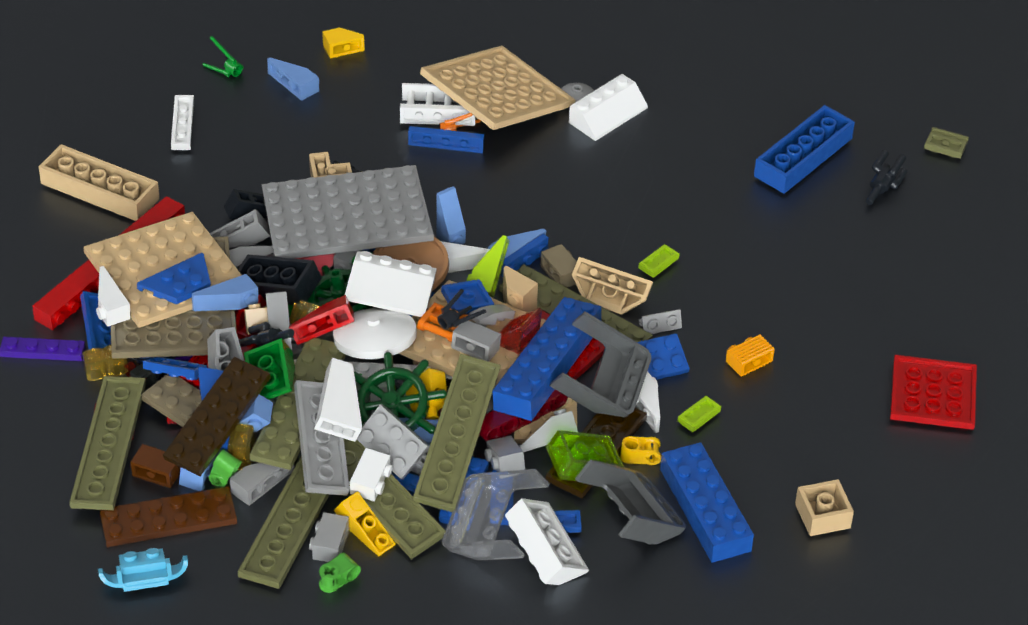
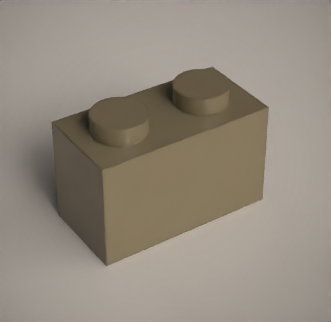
[541,244,577,288]

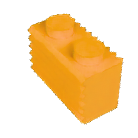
[726,334,774,377]

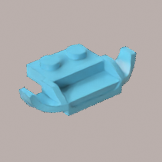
[98,548,188,592]

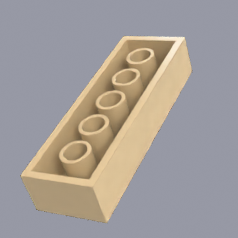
[39,144,160,221]

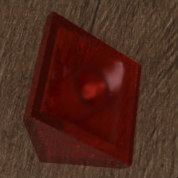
[499,308,542,354]

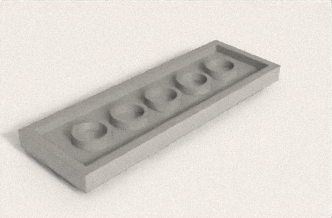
[294,380,350,496]

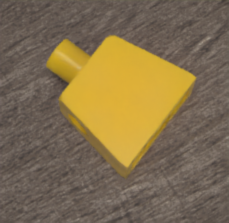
[406,368,447,420]

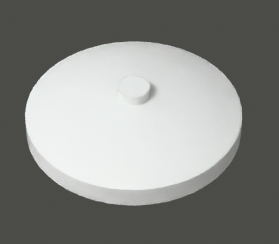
[333,308,417,359]

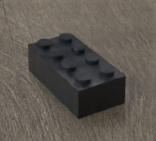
[238,254,322,306]

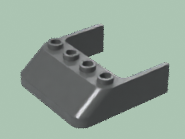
[550,311,651,417]
[575,459,687,545]

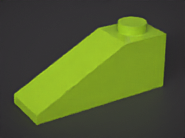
[467,235,510,297]

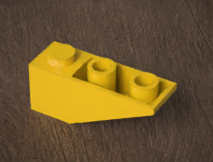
[334,491,396,557]

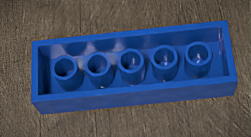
[754,105,855,194]
[660,442,754,563]

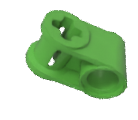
[209,449,242,488]
[319,553,361,593]

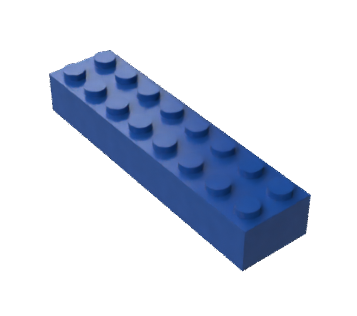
[492,297,602,421]

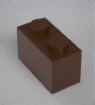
[130,444,181,488]

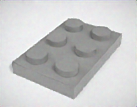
[357,404,430,479]

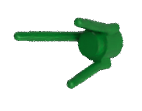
[203,36,243,77]

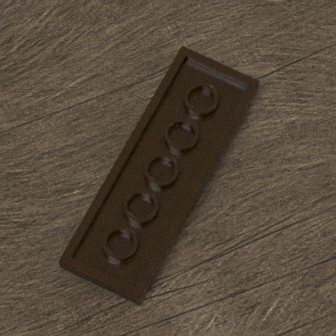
[163,357,271,477]
[545,408,647,498]

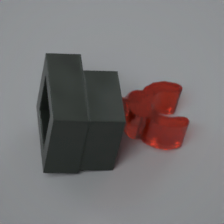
[124,361,157,392]

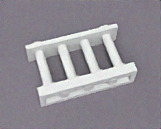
[400,83,475,126]

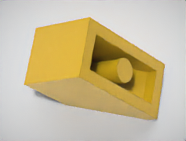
[323,28,364,58]

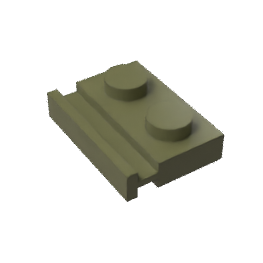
[924,127,969,159]

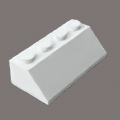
[569,74,648,141]
[505,498,589,585]

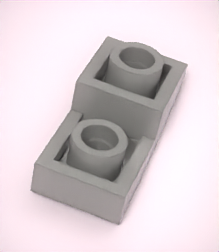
[468,304,516,327]

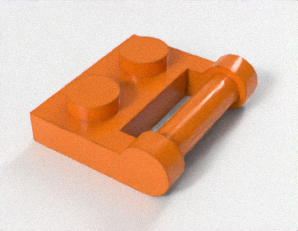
[417,302,471,343]

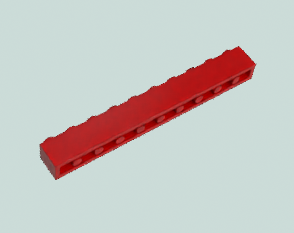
[32,196,185,330]

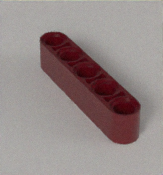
[479,390,568,441]

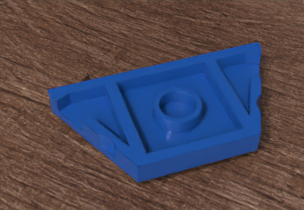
[137,253,211,304]

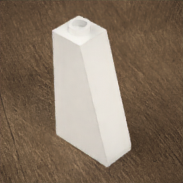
[314,358,362,442]

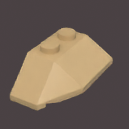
[572,257,653,315]

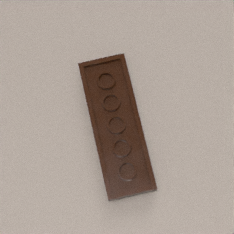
[100,486,237,547]

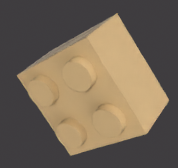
[795,479,854,536]

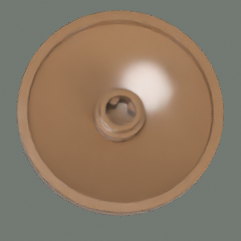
[372,237,449,291]

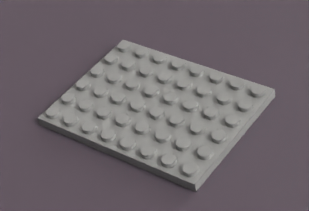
[262,165,434,259]

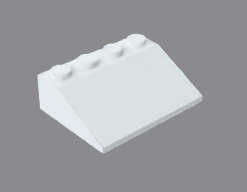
[345,251,437,317]

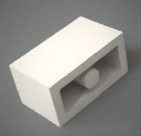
[350,448,393,502]

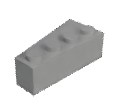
[207,327,245,371]

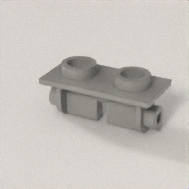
[639,309,682,334]

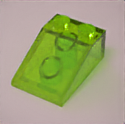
[546,430,624,481]

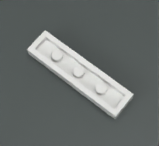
[171,95,194,150]

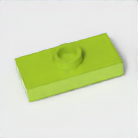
[638,244,680,278]
[677,396,721,432]

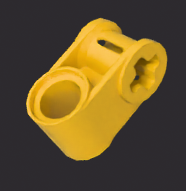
[620,436,661,465]

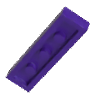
[0,336,86,361]

